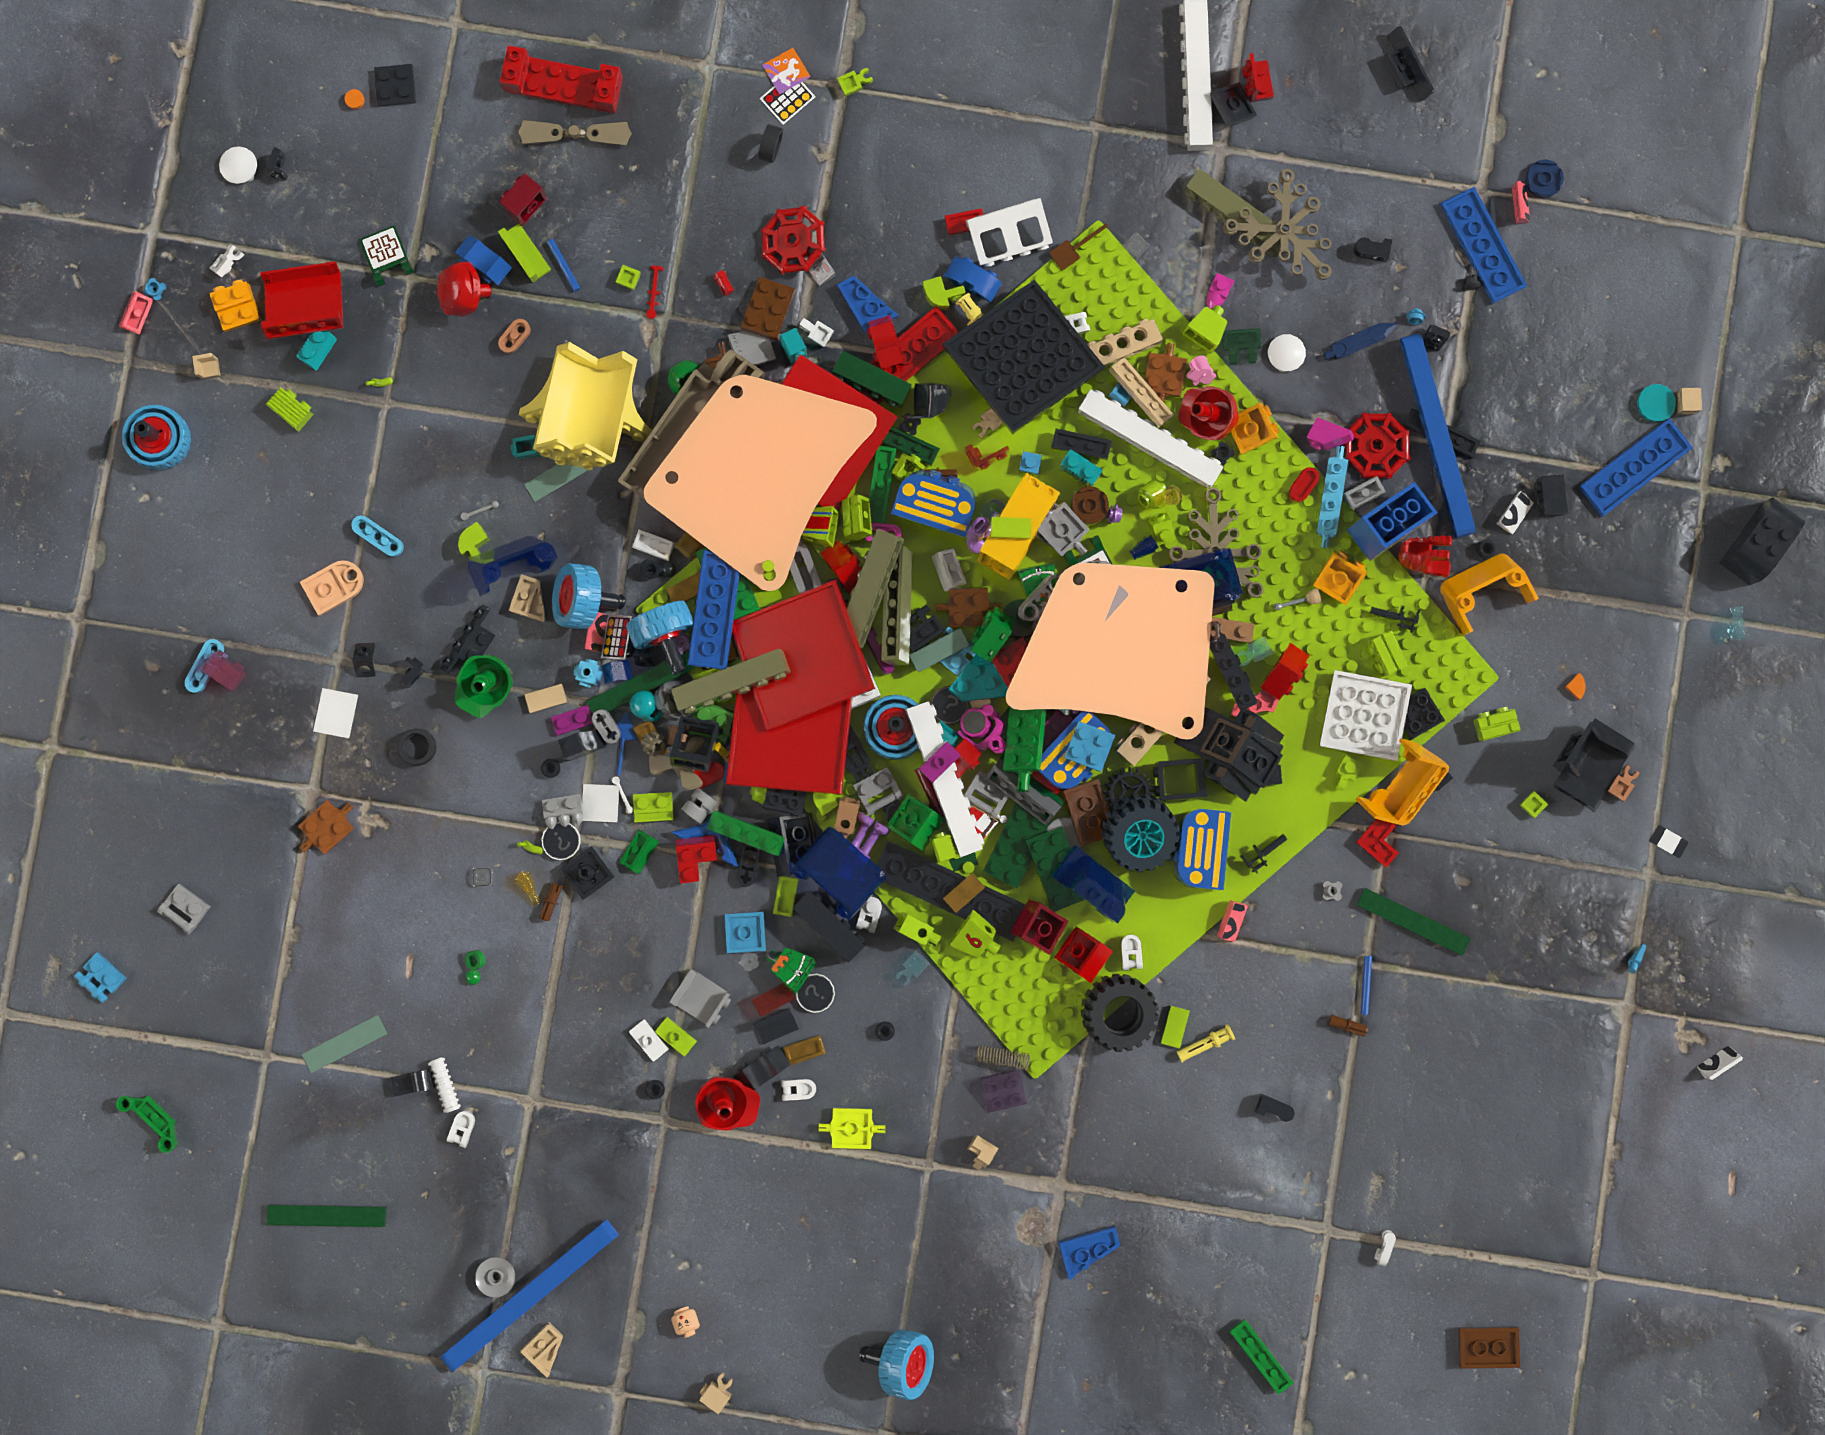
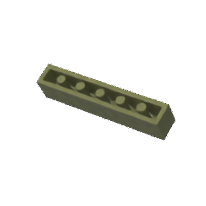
[1184,168,1289,257]
[846,529,904,648]
[881,546,913,666]
[671,649,791,715]

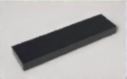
[1403,408,1481,459]

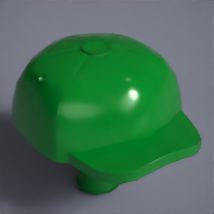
[455,654,513,718]

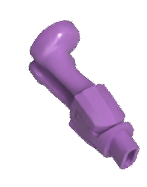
[966,516,991,554]
[837,812,891,881]

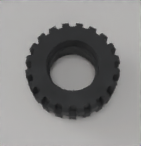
[1081,974,1159,1052]

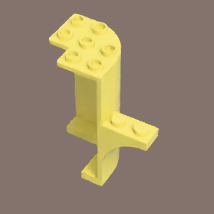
[519,342,652,470]

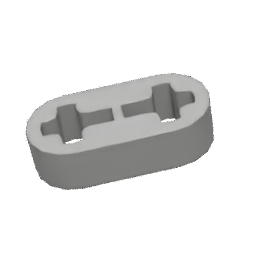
[592,709,621,743]

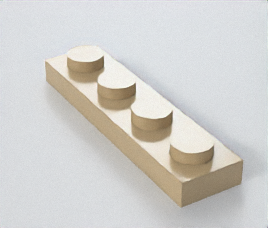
[1109,358,1174,428]

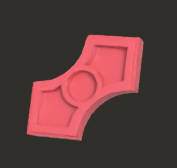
[1230,689,1279,718]

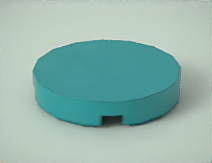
[1636,384,1676,422]

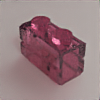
[199,649,247,692]

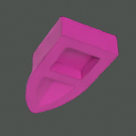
[1206,273,1234,310]

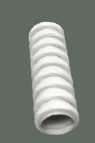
[428,1057,461,1113]

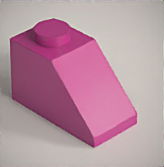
[1307,417,1354,450]

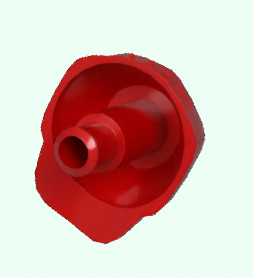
[436,262,492,317]
[1178,386,1239,441]
[694,1076,760,1131]

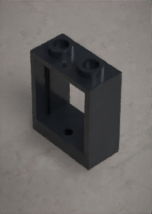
[670,716,719,772]
[1153,758,1207,801]

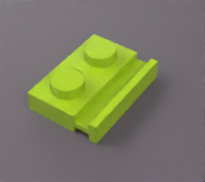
[633,792,674,823]

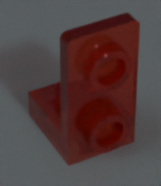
[964,444,1009,471]

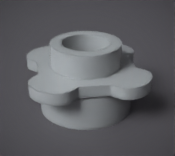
[1323,881,1342,901]

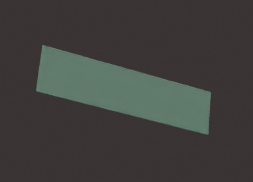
[524,464,588,502]
[301,1015,388,1073]

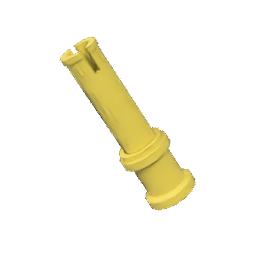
[1176,1024,1235,1062]

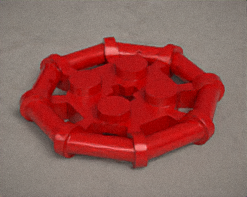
[760,205,826,275]
[1343,412,1411,479]

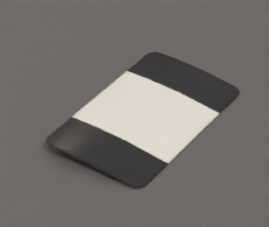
[1650,825,1688,858]

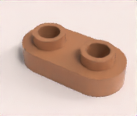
[498,319,531,354]

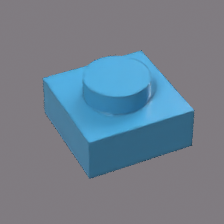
[1109,382,1131,407]
[1019,451,1042,475]

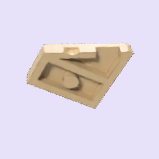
[509,574,546,623]
[520,1322,563,1377]

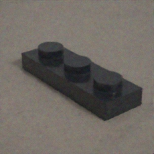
[1051,428,1112,460]

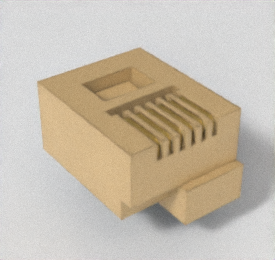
[967,1135,999,1170]

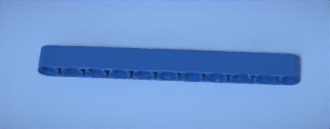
[1400,333,1476,539]
[440,1219,619,1372]

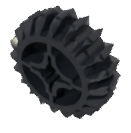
[1103,767,1155,808]

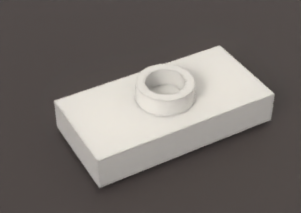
[632,529,675,561]
[629,1019,669,1062]

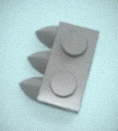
[542,794,583,830]

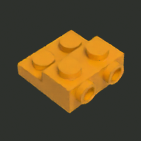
[209,280,261,332]
[1231,403,1280,455]
[1313,550,1367,605]

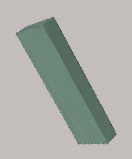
[909,628,970,673]

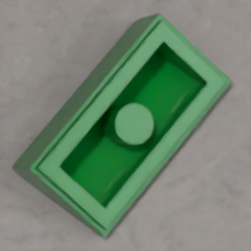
[619,829,659,874]

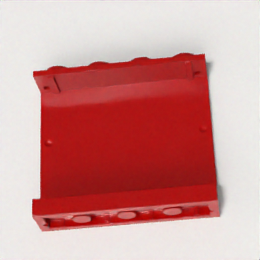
[260,261,343,339]

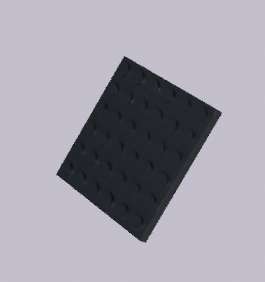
[942,279,1105,435]

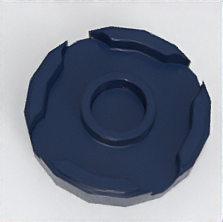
[1525,159,1564,198]

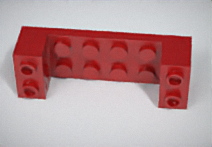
[500,45,623,114]

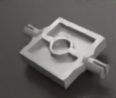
[1037,502,1089,557]

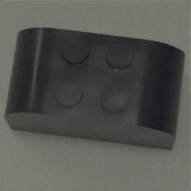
[1719,497,1806,585]

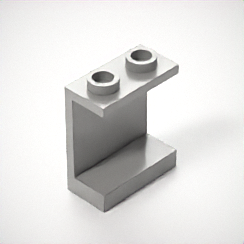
[670,969,731,1028]

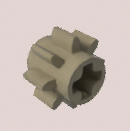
[641,731,666,757]

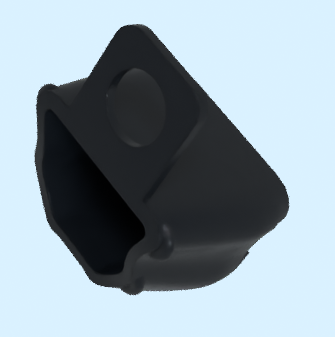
[901,383,952,419]

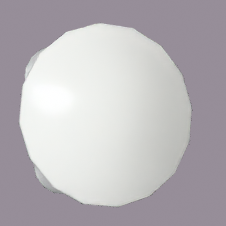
[219,146,257,184]
[1267,334,1306,372]

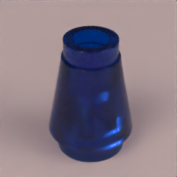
[1129,535,1159,560]

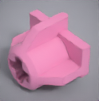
[1186,356,1216,386]

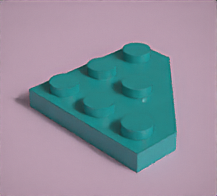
[948,654,1008,702]

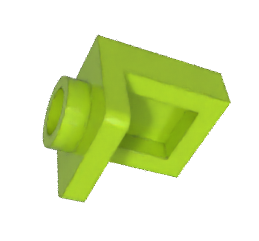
[891,454,925,482]
[1149,513,1176,545]

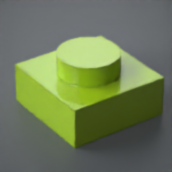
[616,265,641,290]
[1519,791,1548,818]

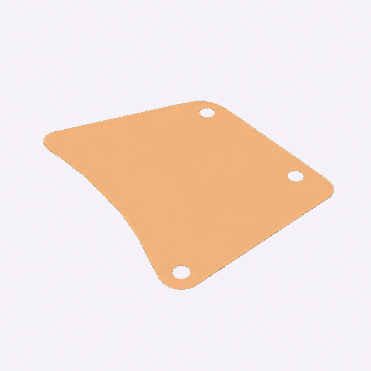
[644,375,877,591]
[1006,563,1215,740]

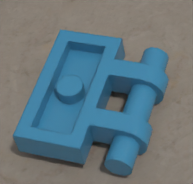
[74,952,127,1003]

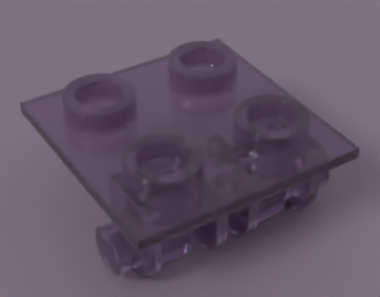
[981,1070,1027,1113]

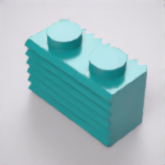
[779,328,807,364]
[297,331,337,371]
[1060,449,1102,486]

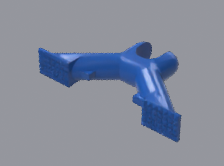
[672,814,738,867]

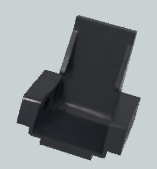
[1173,707,1284,802]
[1553,718,1635,813]

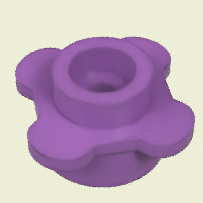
[1106,504,1122,524]

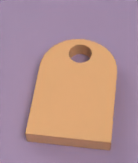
[300,561,364,616]

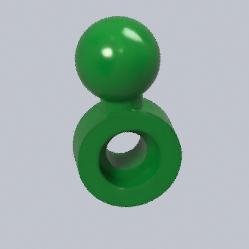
[465,950,485,985]

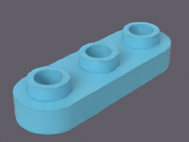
[351,516,404,557]
[185,639,224,693]

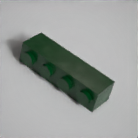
[832,351,912,409]

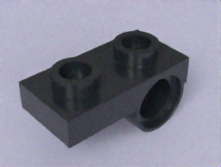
[1423,324,1451,351]
[391,1069,435,1097]

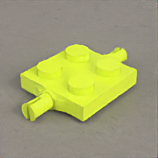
[819,1108,885,1149]

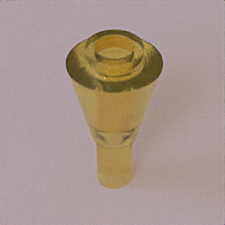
[1163,486,1182,505]
[514,870,541,906]

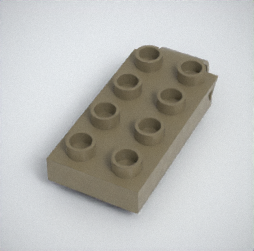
[618,350,765,501]

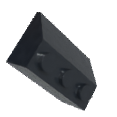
[767,812,822,877]

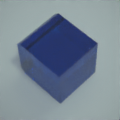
[602,660,632,684]

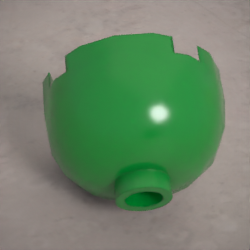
[668,360,700,395]

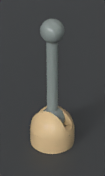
[1274,588,1321,610]

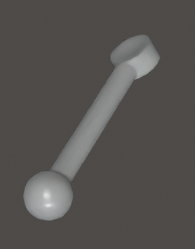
[461,501,499,521]

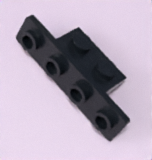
[1383,26,1435,101]
[441,604,496,674]
[1209,634,1258,710]

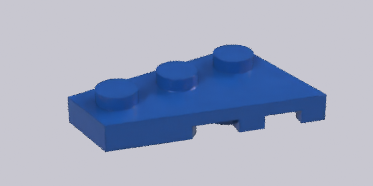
[837,276,899,335]
[1058,1225,1120,1280]

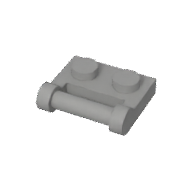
[853,767,904,816]
[963,770,1008,819]
[157,884,211,935]

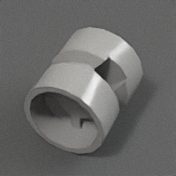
[681,788,717,824]

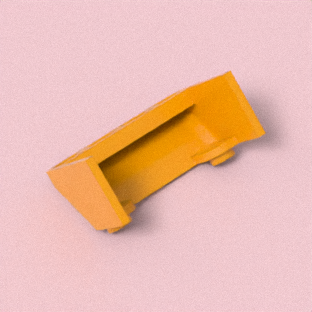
[1440,554,1539,636]
[1355,738,1449,825]

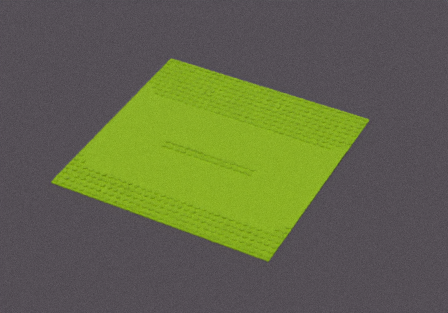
[636,221,1498,1079]

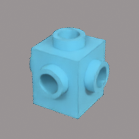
[574,659,603,688]

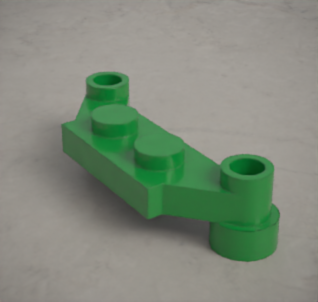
[116,1095,177,1153]

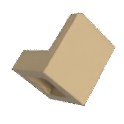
[192,353,221,380]
[1676,388,1702,415]

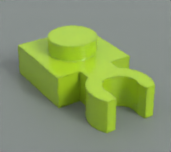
[837,68,873,97]

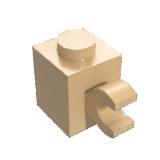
[699,1372,733,1415]

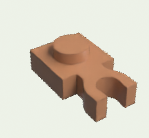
[1607,765,1640,802]

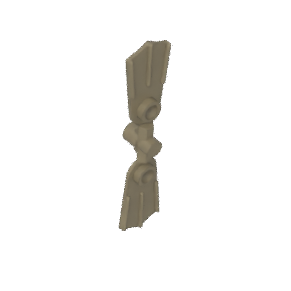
[518,120,632,146]

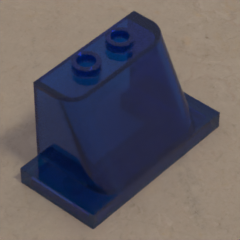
[1052,845,1135,924]

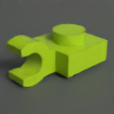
[1335,755,1362,791]

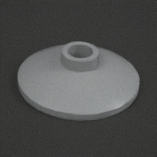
[476,1257,515,1297]

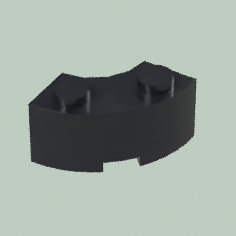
[732,1045,791,1090]

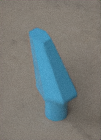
[1628,944,1646,974]

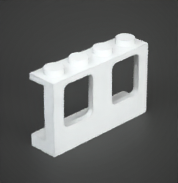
[965,198,1053,268]

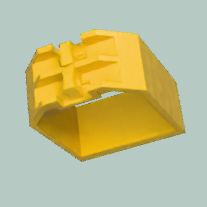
[977,473,1060,580]

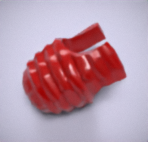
[1398,535,1452,578]

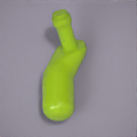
[365,377,393,387]
[517,840,544,854]

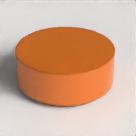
[345,89,365,110]

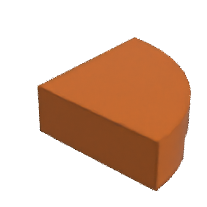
[1565,673,1586,700]

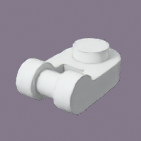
[1065,312,1090,334]
[856,897,882,933]
[1121,935,1143,970]
[781,1079,816,1101]
[447,1111,475,1148]
[1375,1230,1396,1267]

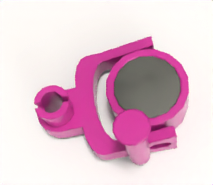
[957,704,1006,754]

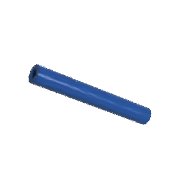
[547,239,580,292]
[1360,956,1372,1015]

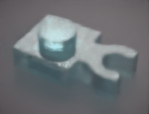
[1728,606,1745,641]
[1237,637,1273,667]
[895,950,930,986]

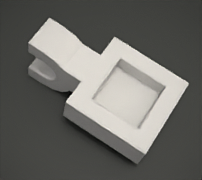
[210,244,244,277]
[799,318,834,348]

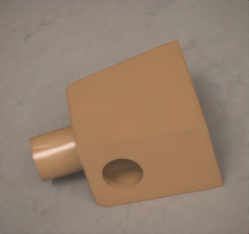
[834,796,861,843]

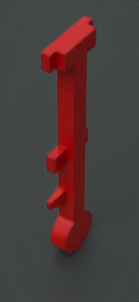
[646,265,664,319]

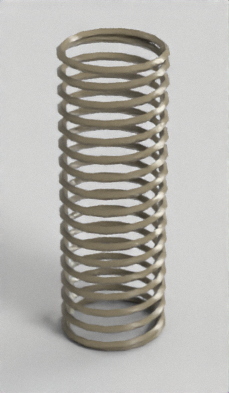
[976,1045,1030,1071]

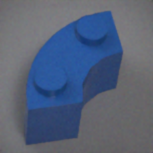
[455,235,512,285]
[944,256,1002,302]

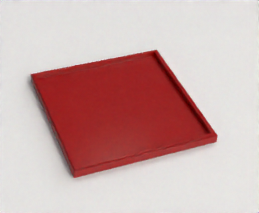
[781,354,897,511]
[732,580,875,731]
[726,688,853,795]

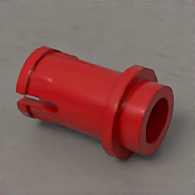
[713,270,734,296]

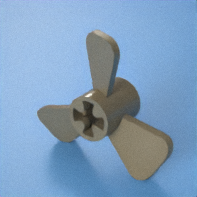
[649,736,705,790]

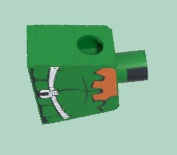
[1017,563,1055,607]
[766,948,816,994]

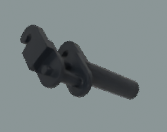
[1370,605,1420,633]
[1239,834,1287,874]

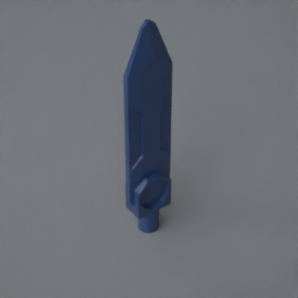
[1323,323,1397,360]

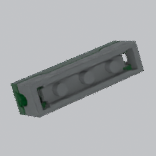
[985,754,1065,825]

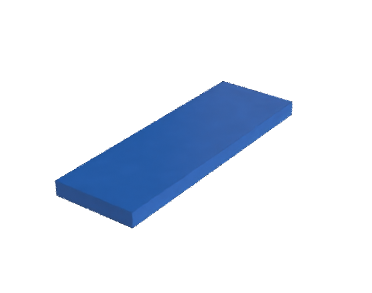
[1440,187,1527,304]
[1578,418,1693,517]
[688,549,740,670]

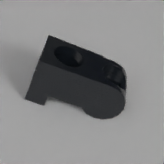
[1353,237,1392,262]
[1254,1094,1295,1122]

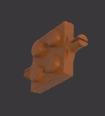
[1145,343,1188,403]
[298,800,354,855]

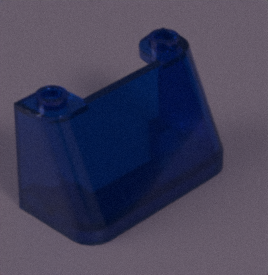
[467,535,558,596]
[1156,547,1243,601]
[791,827,886,921]

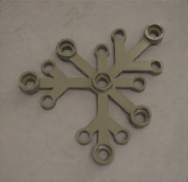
[1222,169,1332,280]
[1169,488,1263,598]

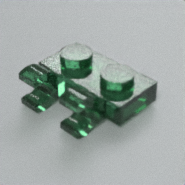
[1222,328,1262,365]

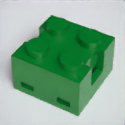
[971,606,1015,663]
[887,794,945,851]

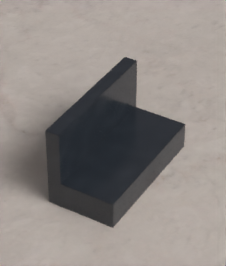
[753,1008,799,1044]

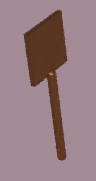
[1049,224,1108,271]

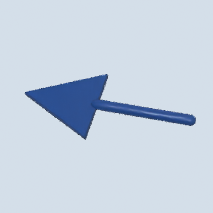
[609,711,637,775]

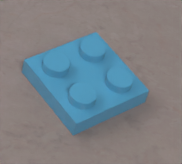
[1064,721,1115,772]
[725,912,766,953]

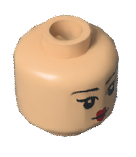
[671,1307,700,1338]

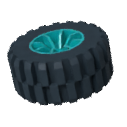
[1101,794,1180,872]

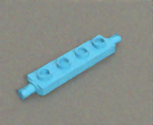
[1317,446,1348,549]

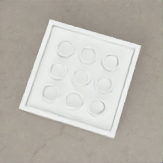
[1320,670,1412,761]

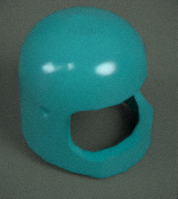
[630,691,664,722]

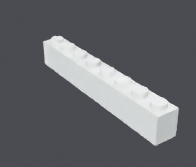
[1179,0,1213,151]
[1078,389,1223,489]
[905,701,984,857]

